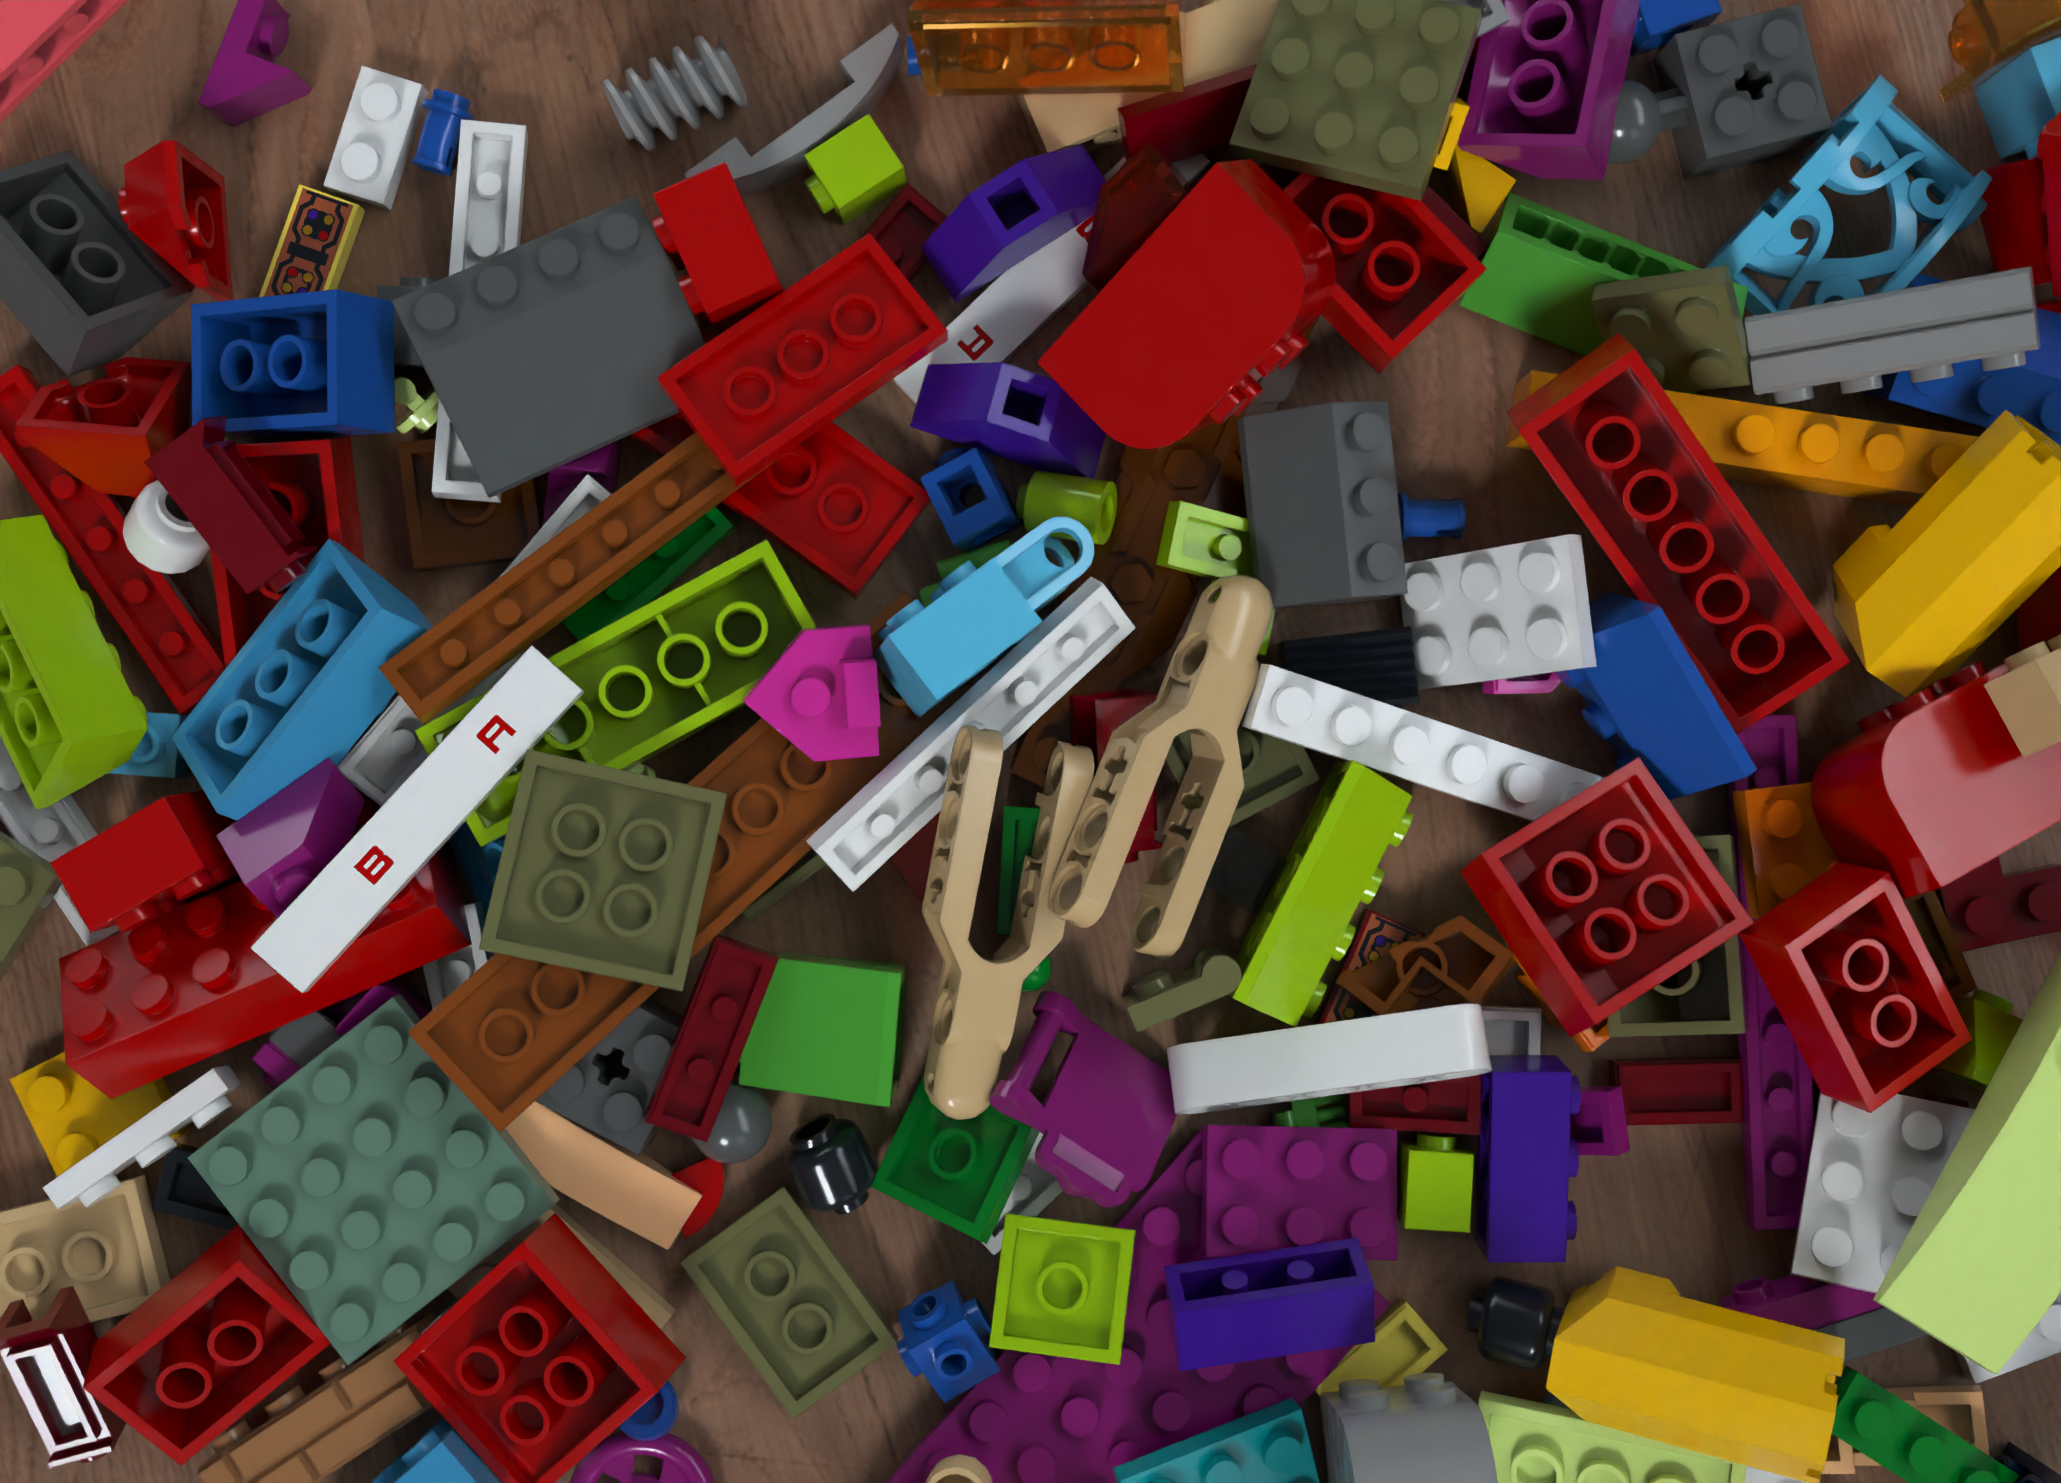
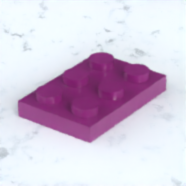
[1201,1124,1397,1261]

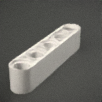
[1167,1004,1492,1114]

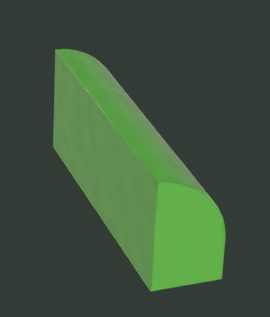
[1459,192,1748,395]

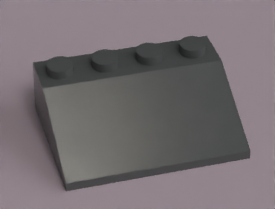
[392,196,706,498]

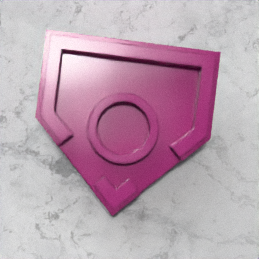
[741,624,881,762]

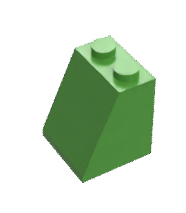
[737,951,909,1107]

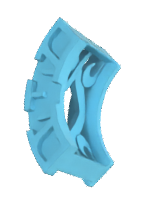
[1705,74,1992,316]

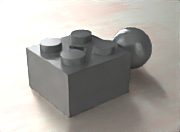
[1607,3,1832,180]
[536,998,773,1164]

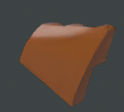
[1335,915,1515,1016]

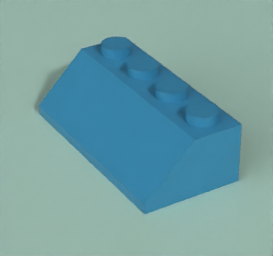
[171,538,433,821]

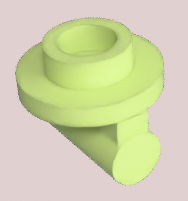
[394,375,439,434]

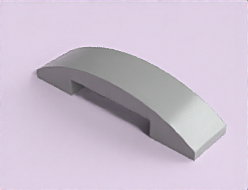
[684,24,903,196]

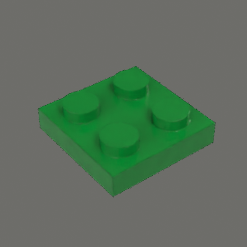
[871,1076,1039,1244]

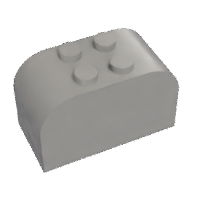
[1320,1373,1498,1483]

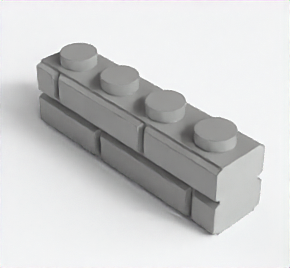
[1745,267,2041,405]

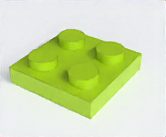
[989,1213,1136,1365]

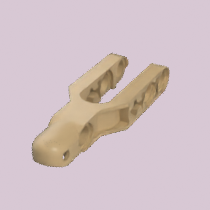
[1048,575,1273,960]
[921,725,1094,1120]

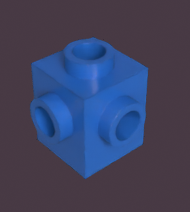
[896,1280,1001,1403]

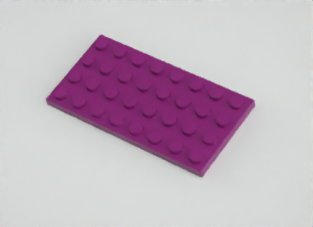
[884,1129,1391,1483]

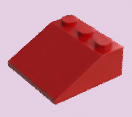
[1460,757,1754,1037]
[393,1213,686,1483]

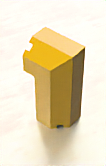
[1832,410,2061,698]
[1546,1266,1845,1483]

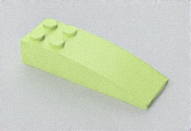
[1873,951,2061,1374]

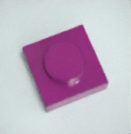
[1570,1086,1630,1156]

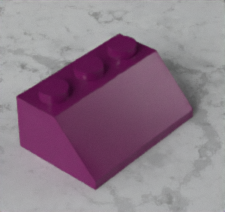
[1458,0,1640,180]

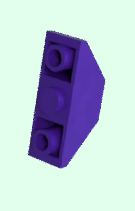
[921,144,1117,303]
[910,362,1106,478]

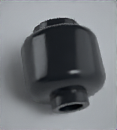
[784,1114,879,1214]
[1466,1277,1565,1370]

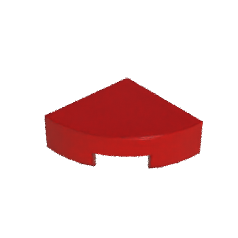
[671,1157,727,1238]

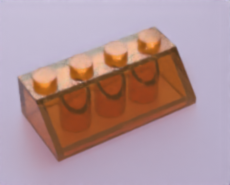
[907,0,1186,96]

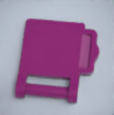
[989,991,1177,1208]

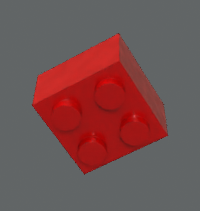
[651,162,784,334]
[50,790,239,933]

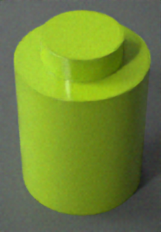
[1016,470,1117,545]

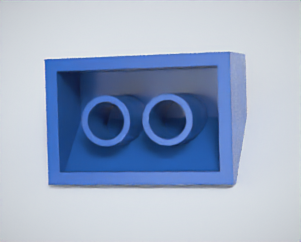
[1865,273,2061,446]
[1556,592,1757,800]

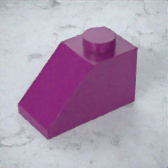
[216,757,365,918]

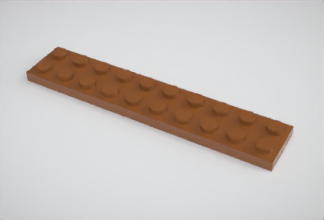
[407,591,983,1132]

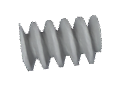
[601,33,747,152]

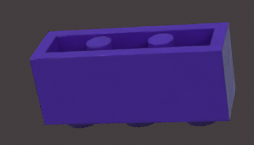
[1475,1055,1581,1263]
[1164,1237,1375,1371]

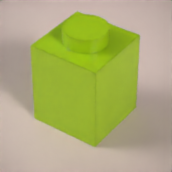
[803,114,907,225]
[1397,1132,1474,1233]

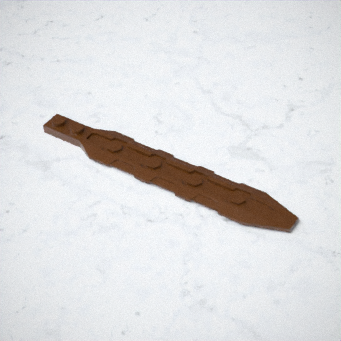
[1010,163,1317,787]

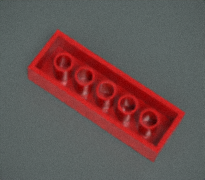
[1506,333,1851,735]
[59,830,472,1099]

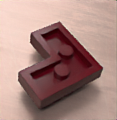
[1935,856,2061,952]

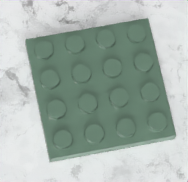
[188,994,560,1365]

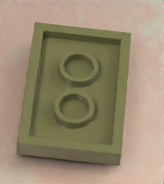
[680,1182,899,1419]

